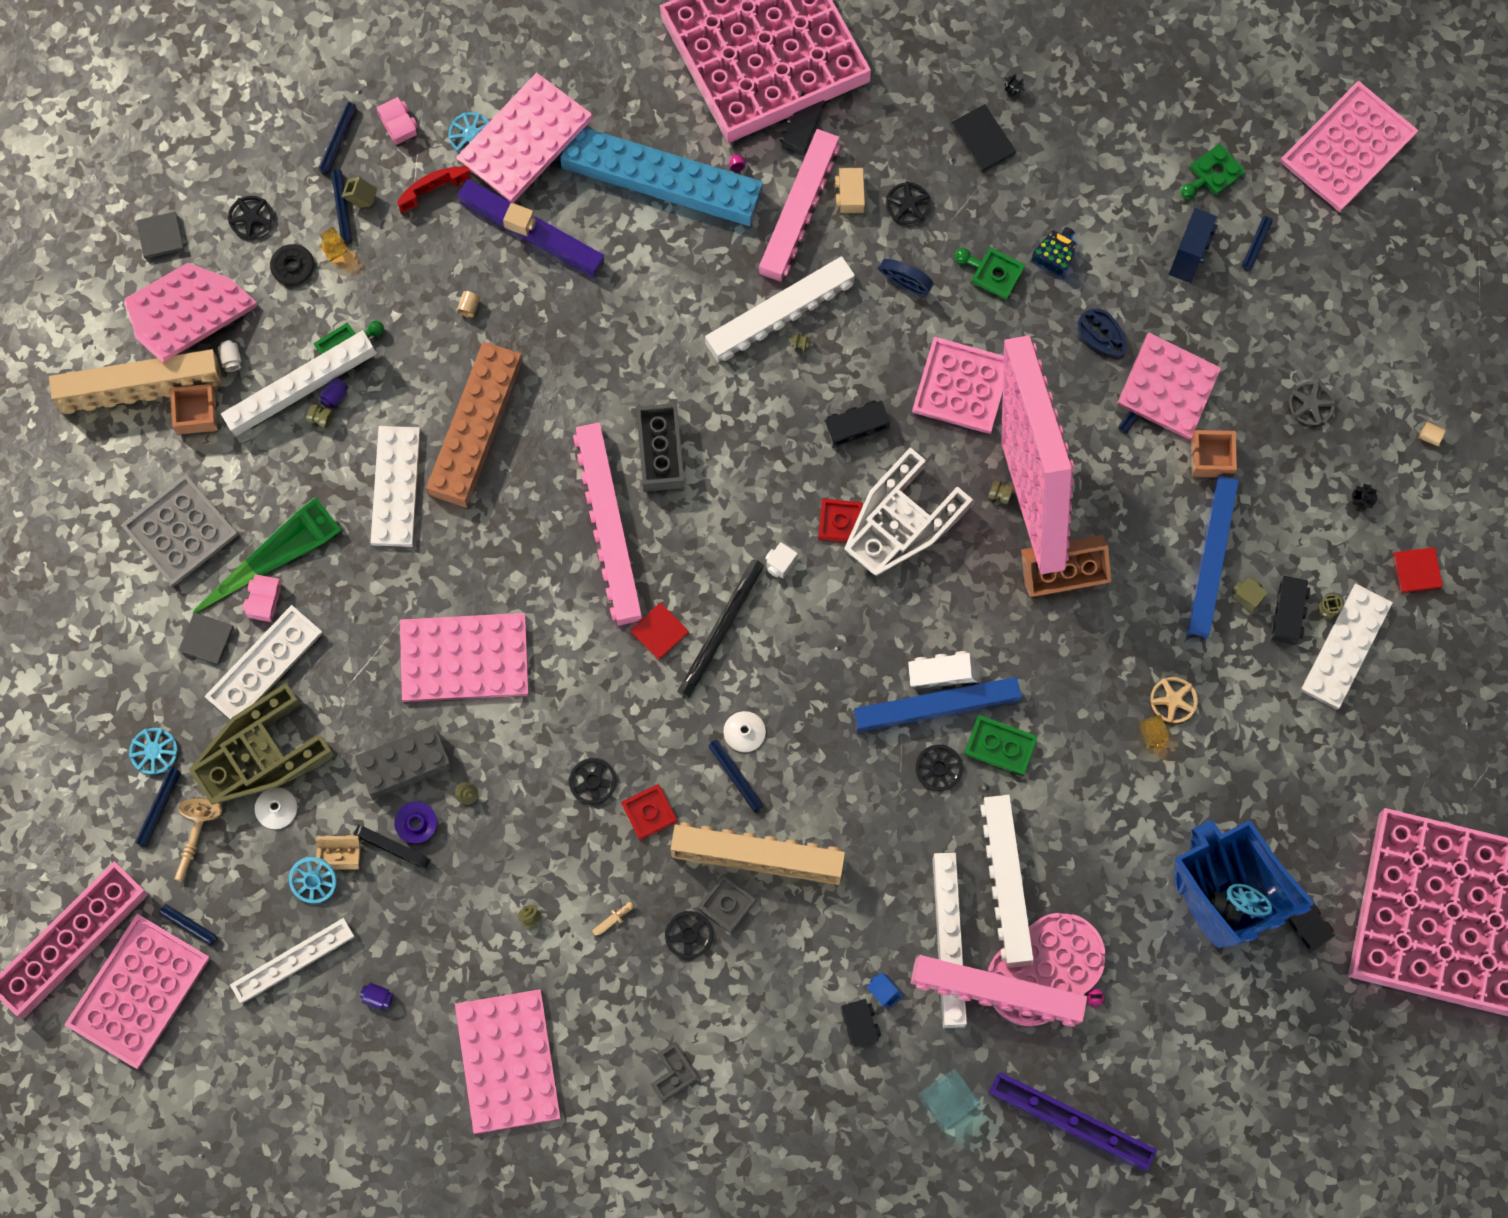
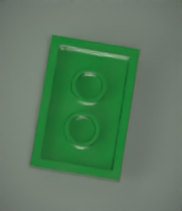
[964,714,1038,776]

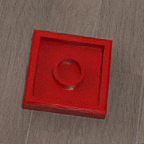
[818,498,863,542]
[1393,547,1443,593]
[630,602,689,660]
[621,784,678,841]

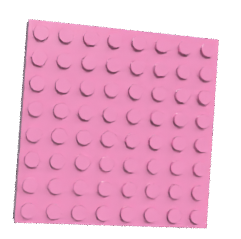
[660,0,871,143]
[1001,335,1074,574]
[1348,808,1508,1016]

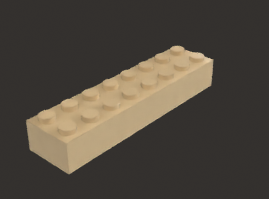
[49,349,223,414]
[671,823,845,885]

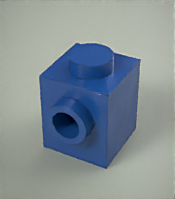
[867,973,905,1009]

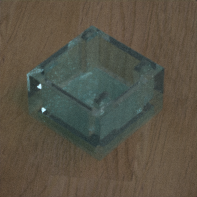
[918,1068,981,1132]

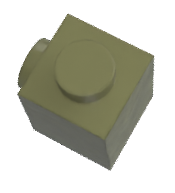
[341,177,378,208]
[1232,577,1268,613]

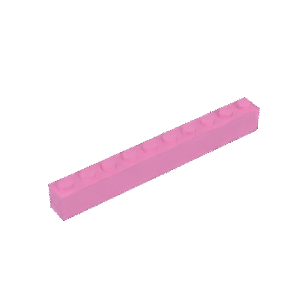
[573,422,642,626]

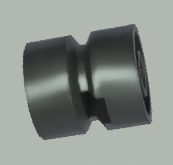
[1208,891,1243,927]

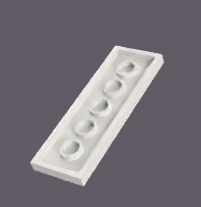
[371,426,420,547]
[1300,583,1393,710]
[205,605,323,719]

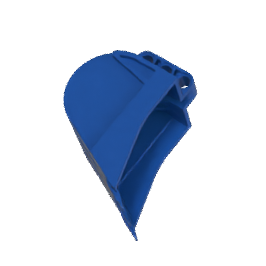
[1174,820,1315,948]

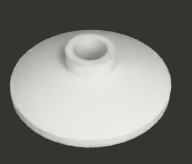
[724,711,766,753]
[255,787,297,829]

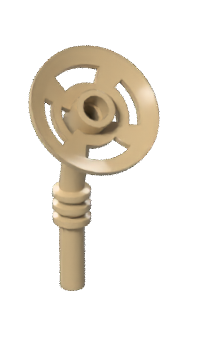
[174,798,222,882]

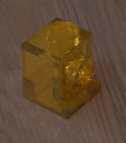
[319,227,347,262]

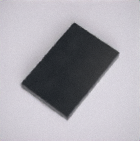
[951,104,1016,172]

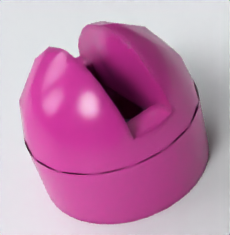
[729,155,746,172]
[1087,989,1104,1007]

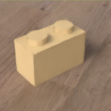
[835,168,865,213]

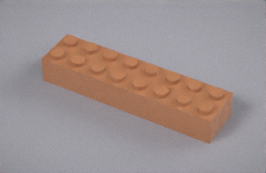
[426,341,523,508]

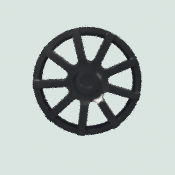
[915,745,963,791]

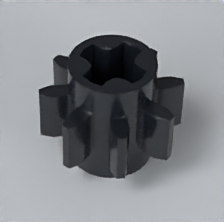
[1352,484,1378,510]

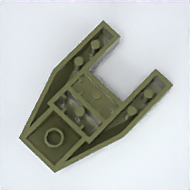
[189,683,335,805]

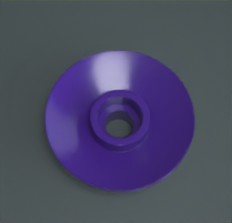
[394,802,437,844]

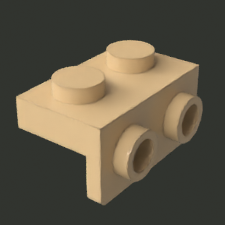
[315,835,361,870]

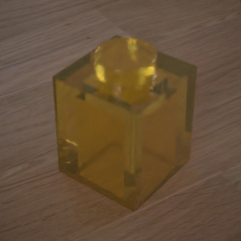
[1138,714,1170,750]

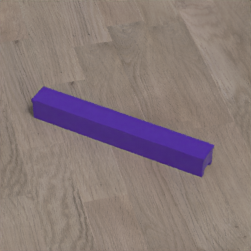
[457,179,604,278]
[988,1072,1157,1172]

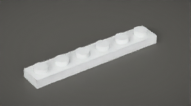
[230,918,355,1004]

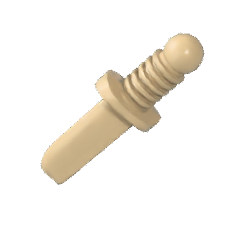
[592,902,634,935]

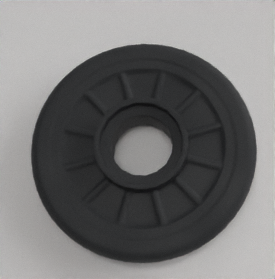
[270,244,314,285]

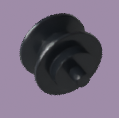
[1003,74,1025,96]

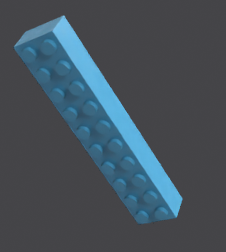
[560,128,763,226]

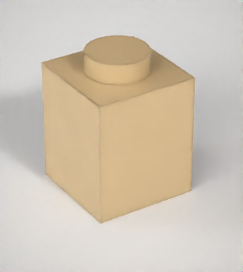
[503,203,536,236]

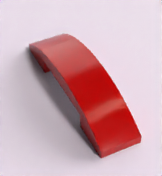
[397,167,472,213]

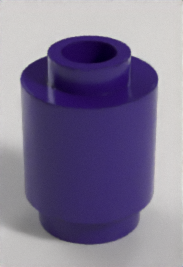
[319,378,349,408]
[360,982,394,1010]

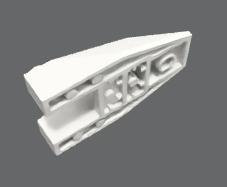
[844,447,973,576]

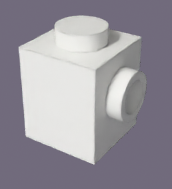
[765,542,798,578]

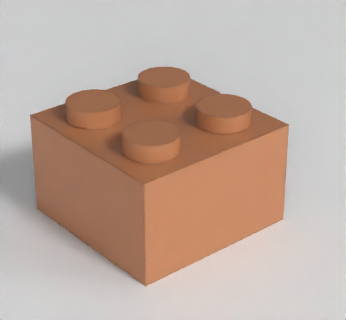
[170,384,218,435]
[1191,430,1237,478]

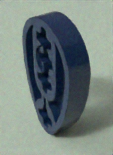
[878,259,934,296]
[1077,309,1127,360]

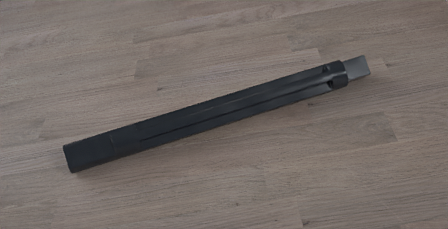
[677,560,764,698]

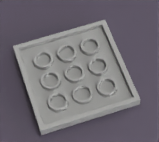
[121,474,238,587]

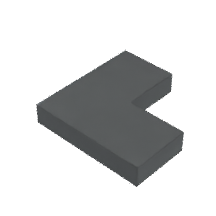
[651,1042,699,1103]

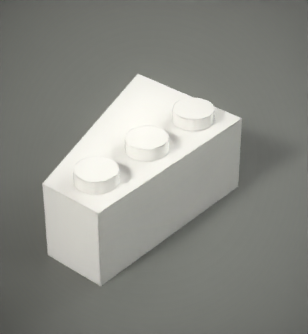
[908,651,981,691]

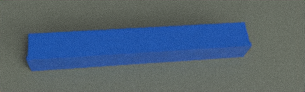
[1186,475,1239,639]
[854,677,1023,733]

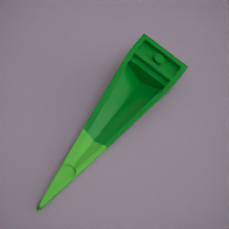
[193,497,341,613]

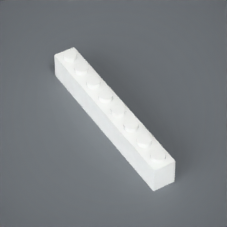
[705,256,855,363]
[221,330,377,436]
[980,795,1033,968]
[933,853,967,1029]

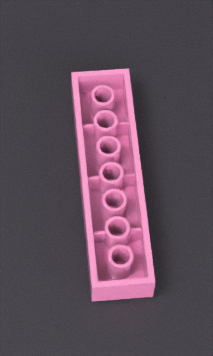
[0,861,149,1020]

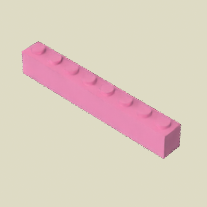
[759,129,841,282]
[910,955,1087,1027]

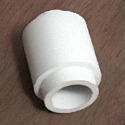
[217,340,242,372]

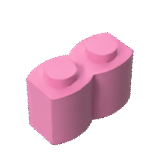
[376,97,418,145]
[243,574,282,622]

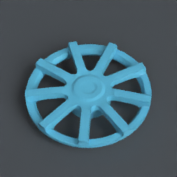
[449,112,489,153]
[129,728,177,774]
[289,856,337,903]
[1227,884,1272,919]

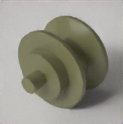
[789,331,813,353]
[455,782,478,805]
[518,904,542,928]

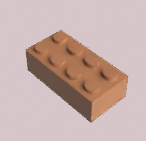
[1021,535,1111,597]

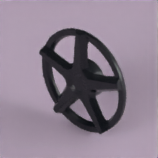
[886,181,931,224]
[228,196,273,238]
[569,758,616,805]
[665,911,713,959]

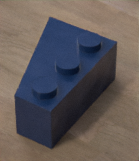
[1169,208,1218,283]

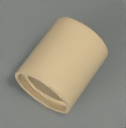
[457,291,480,318]
[1419,421,1445,446]

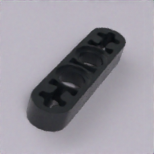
[353,824,431,870]

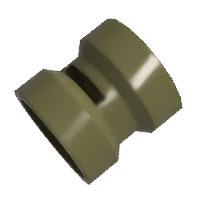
[306,403,333,429]
[988,479,1014,505]
[1318,594,1343,619]

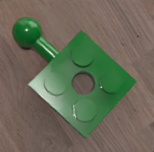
[1180,143,1246,199]
[955,247,1025,300]
[313,320,384,355]

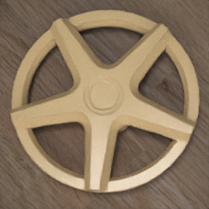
[1150,677,1198,723]

